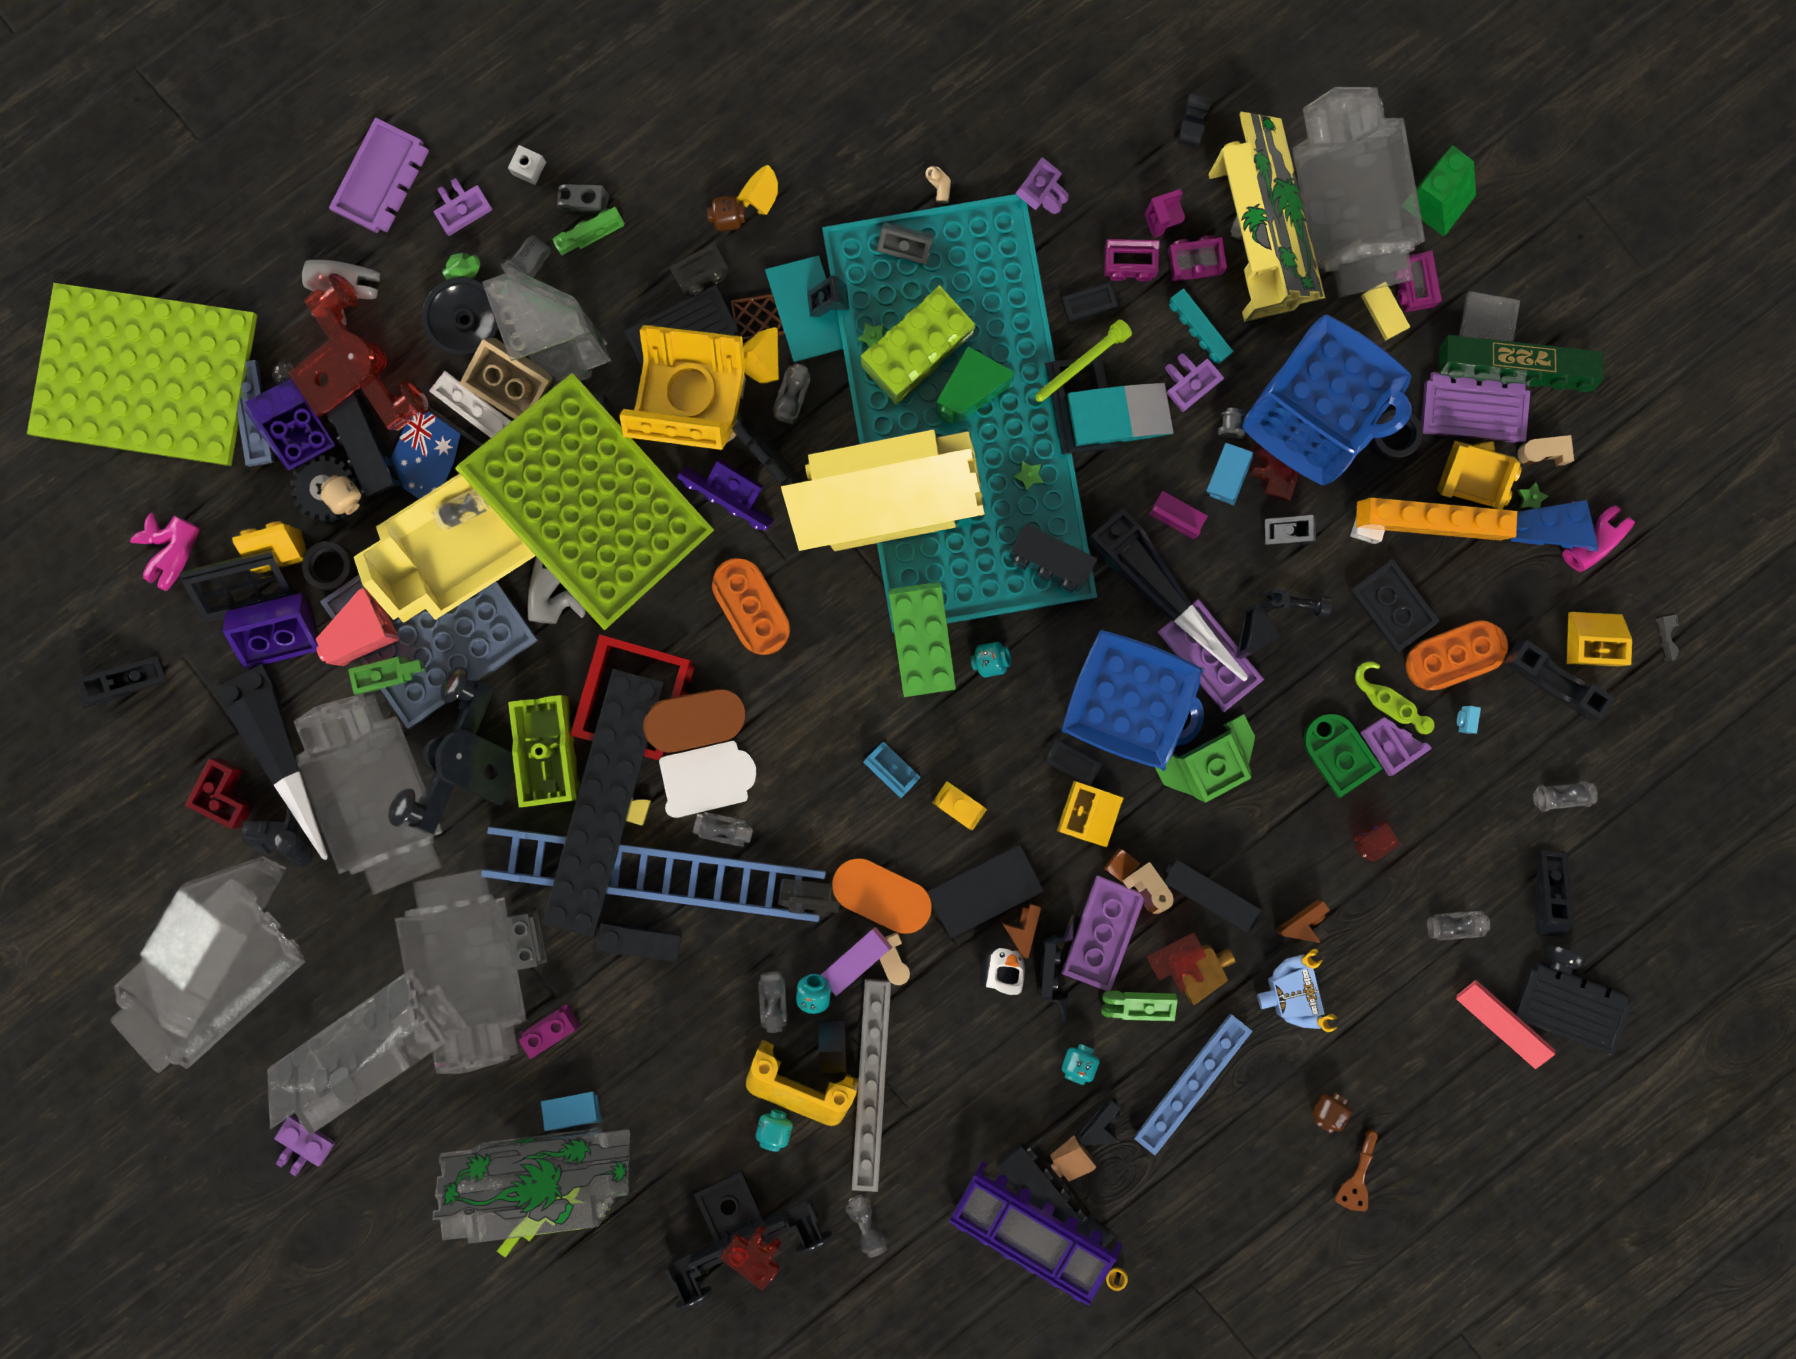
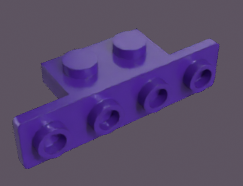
[677,459,774,531]

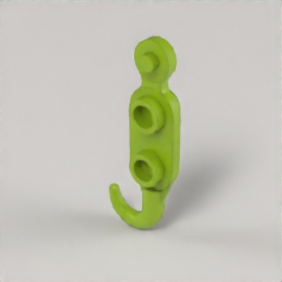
[1355,662,1434,734]

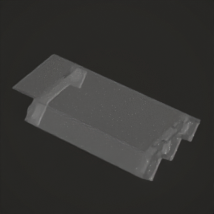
[111,880,305,1073]

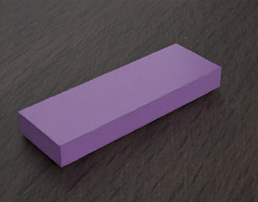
[821,927,892,996]

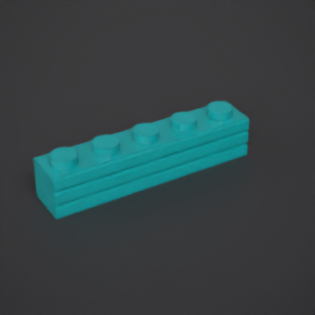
[1169,288,1233,364]

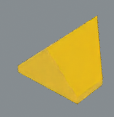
[743,327,779,384]

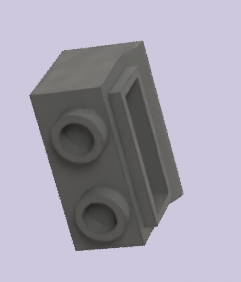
[506,911,547,970]

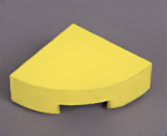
[627,799,651,825]

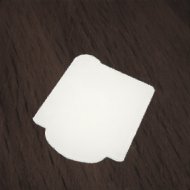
[659,741,756,818]

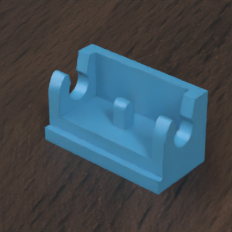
[1207,443,1253,506]
[864,741,921,798]
[541,1092,602,1131]

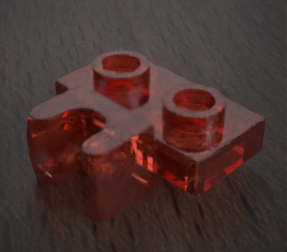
[1250,449,1300,501]
[1147,933,1206,993]
[720,1226,781,1291]

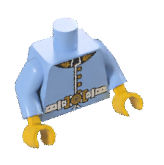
[1257,949,1338,1032]

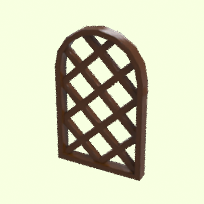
[731,294,785,341]

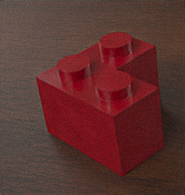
[185,758,255,829]

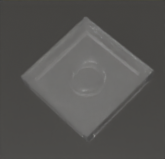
[1459,291,1520,342]

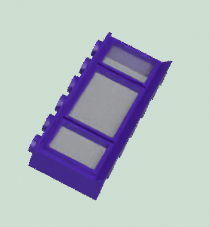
[949,1161,1123,1306]

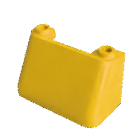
[746,1040,859,1126]

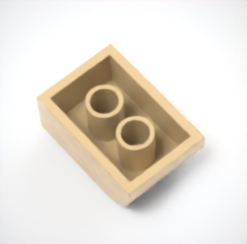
[460,338,553,419]

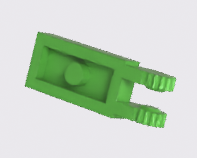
[1101,990,1178,1021]

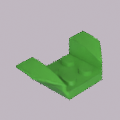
[1155,714,1255,803]

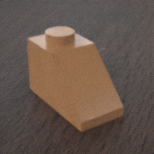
[1050,1135,1097,1181]

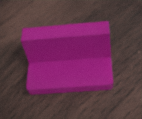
[1149,491,1208,539]

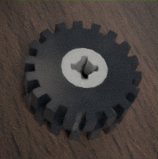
[290,455,362,523]

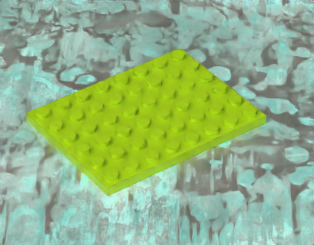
[27,283,257,466]
[455,373,714,630]

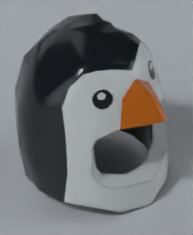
[980,943,1025,995]

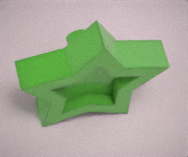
[857,323,883,348]
[1014,461,1044,491]
[1517,483,1548,509]

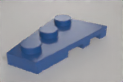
[1510,500,1598,551]

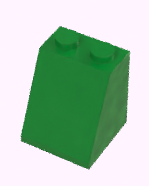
[1403,145,1476,237]
[936,346,1014,424]

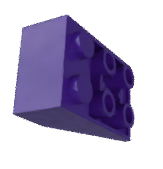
[245,378,335,471]

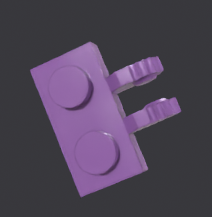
[1016,157,1069,214]
[433,178,493,236]
[1165,354,1224,412]
[274,1115,335,1176]

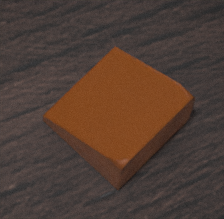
[1104,848,1140,883]

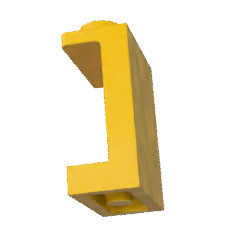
[1437,441,1522,510]

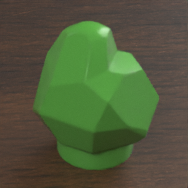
[442,253,480,280]

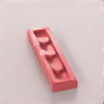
[1456,980,1555,1069]

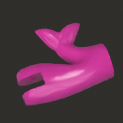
[1562,501,1635,572]
[130,513,201,591]

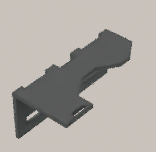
[1655,614,1679,662]

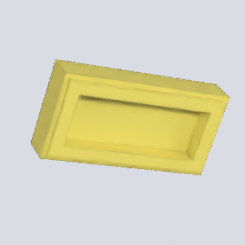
[1361,282,1410,341]

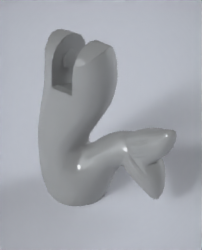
[302,260,380,325]
[528,557,586,624]

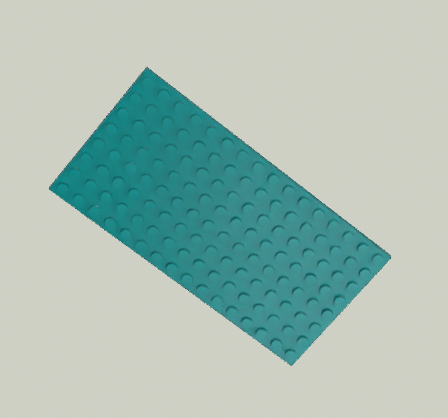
[822,194,1097,633]

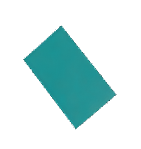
[765,256,843,362]

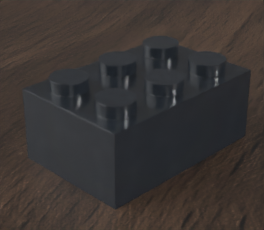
[1008,523,1097,593]

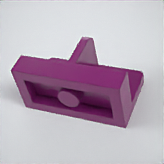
[1145,189,1185,238]

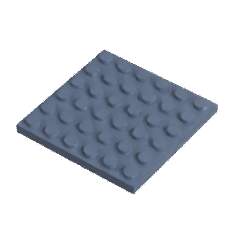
[320,575,538,729]

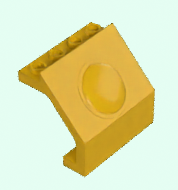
[620,325,748,450]

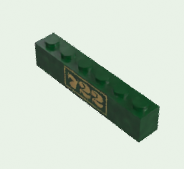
[1439,335,1604,392]

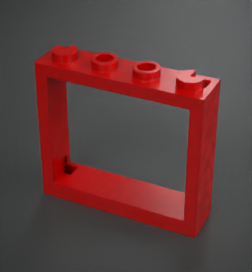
[570,635,695,760]

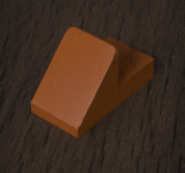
[1276,899,1330,943]
[1003,903,1041,958]

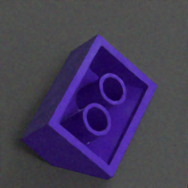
[222,593,318,669]

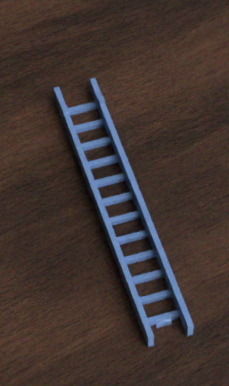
[481,826,826,922]

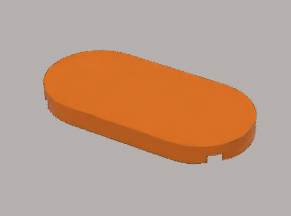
[712,558,790,655]
[1405,620,1508,691]
[832,858,931,934]

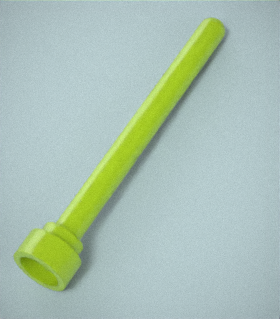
[1035,320,1132,402]

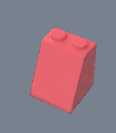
[316,588,400,666]

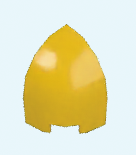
[738,165,778,215]

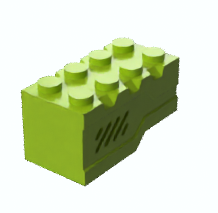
[861,285,975,405]
[508,695,580,808]

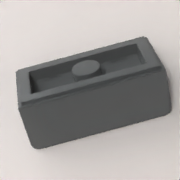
[877,222,934,265]

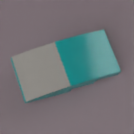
[1067,383,1173,446]

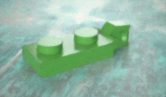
[553,207,625,255]
[348,657,426,695]

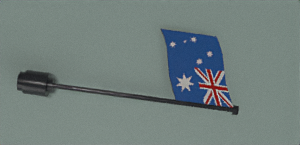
[391,391,483,499]

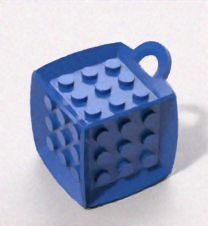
[1242,315,1412,485]
[1061,629,1205,772]

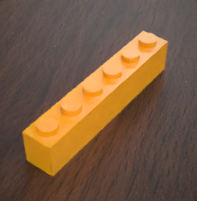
[1356,498,1517,540]

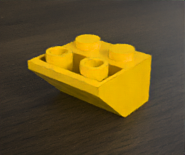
[232,521,307,574]
[1567,612,1632,667]
[1057,781,1123,847]

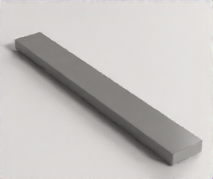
[852,978,891,1192]

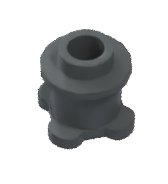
[1218,408,1246,439]

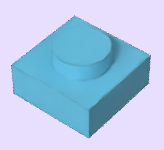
[1457,706,1481,734]

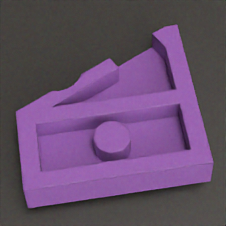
[1360,717,1432,776]

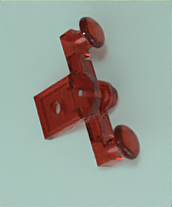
[288,273,429,431]

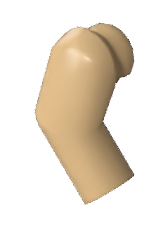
[925,166,951,204]

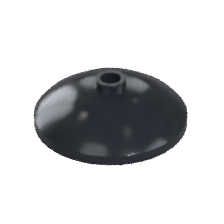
[422,277,501,356]

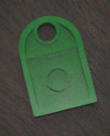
[1303,714,1382,798]

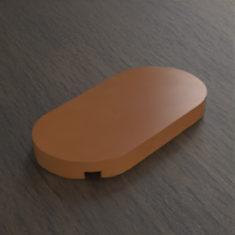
[643,689,745,752]

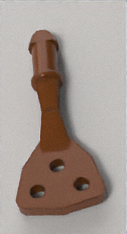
[1335,1129,1378,1211]

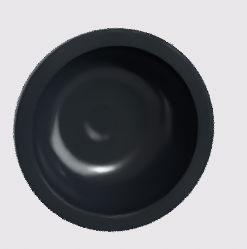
[1547,945,1587,975]

